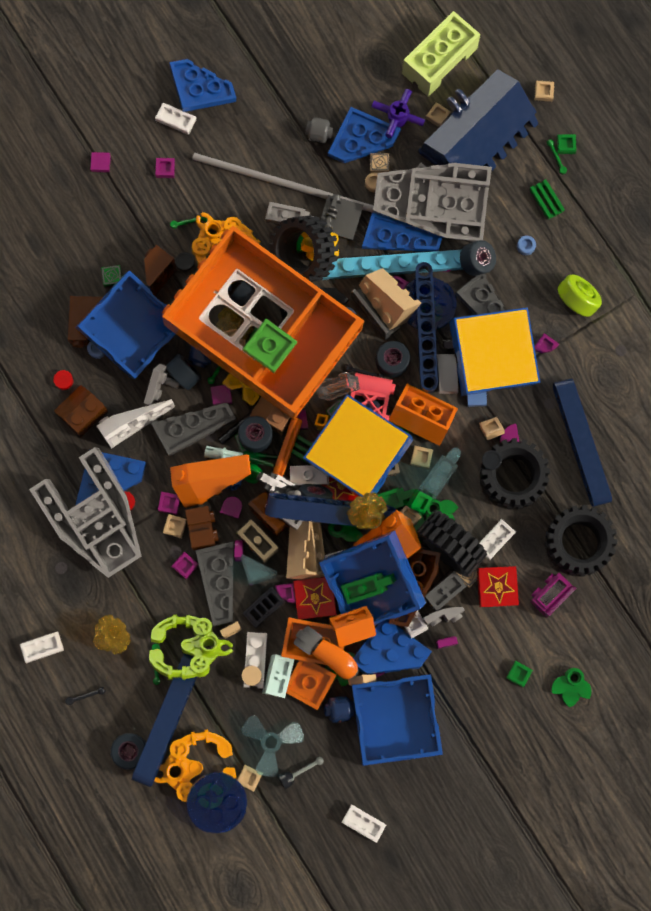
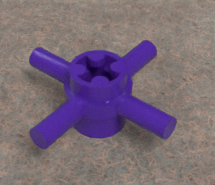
[372,89,425,138]

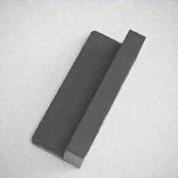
[351,288,401,340]

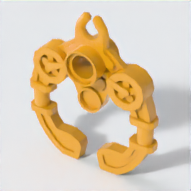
[191,212,260,284]
[154,729,236,802]

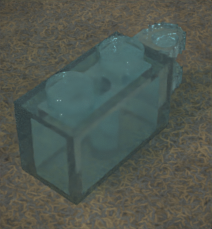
[419,447,461,499]

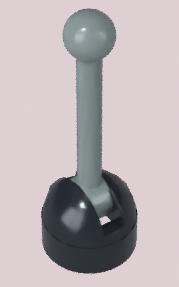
[277,757,324,789]

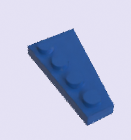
[362,212,443,252]

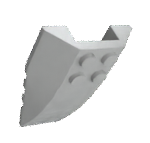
[373,163,492,241]

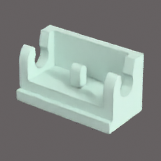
[262,654,294,698]

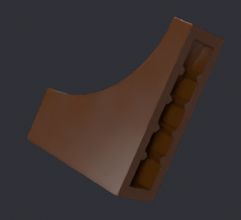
[68,296,103,348]

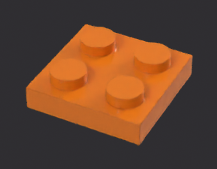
[286,660,337,710]

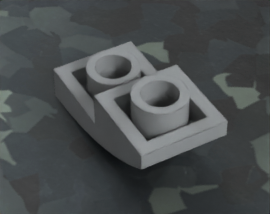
[437,354,458,394]
[423,607,465,627]

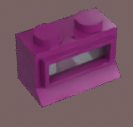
[530,573,577,618]

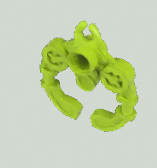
[149,614,233,680]

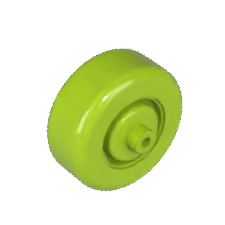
[558,274,602,317]

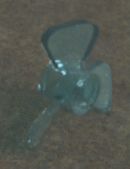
[241,716,304,777]

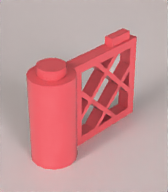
[351,373,396,421]

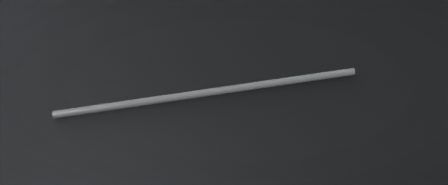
[193,153,475,242]

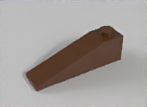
[389,549,441,627]

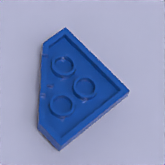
[170,59,236,112]
[328,107,401,163]
[76,450,146,505]
[353,619,432,675]

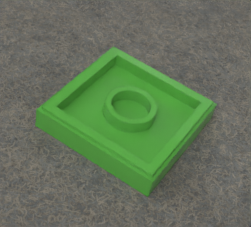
[242,319,298,373]

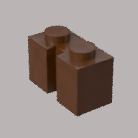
[185,506,219,551]

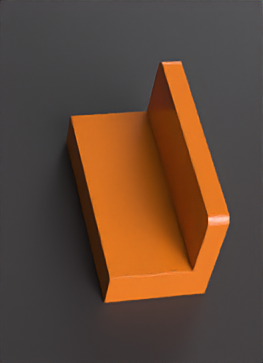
[329,606,376,647]

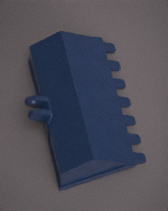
[418,69,538,170]

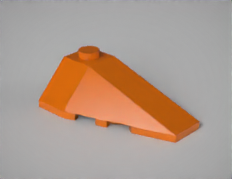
[170,455,251,508]

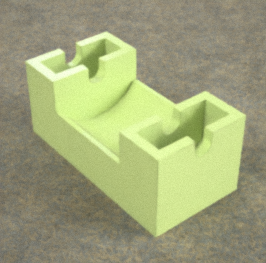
[402,11,480,97]

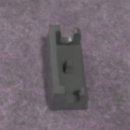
[424,570,466,611]

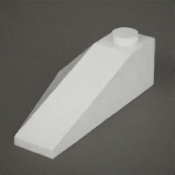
[97,399,175,449]

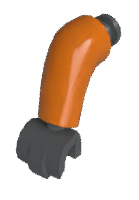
[294,626,358,679]

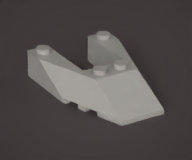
[29,447,142,578]

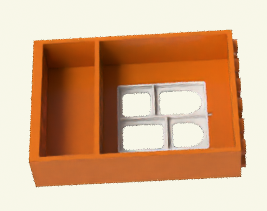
[162,226,364,420]

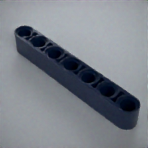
[415,262,438,394]
[553,378,612,507]
[265,493,397,528]
[132,653,197,787]

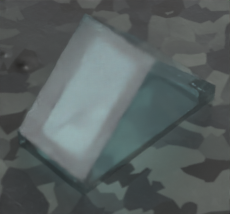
[241,554,278,586]

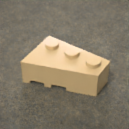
[359,268,421,330]
[286,521,325,580]

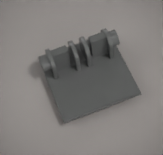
[320,194,364,240]

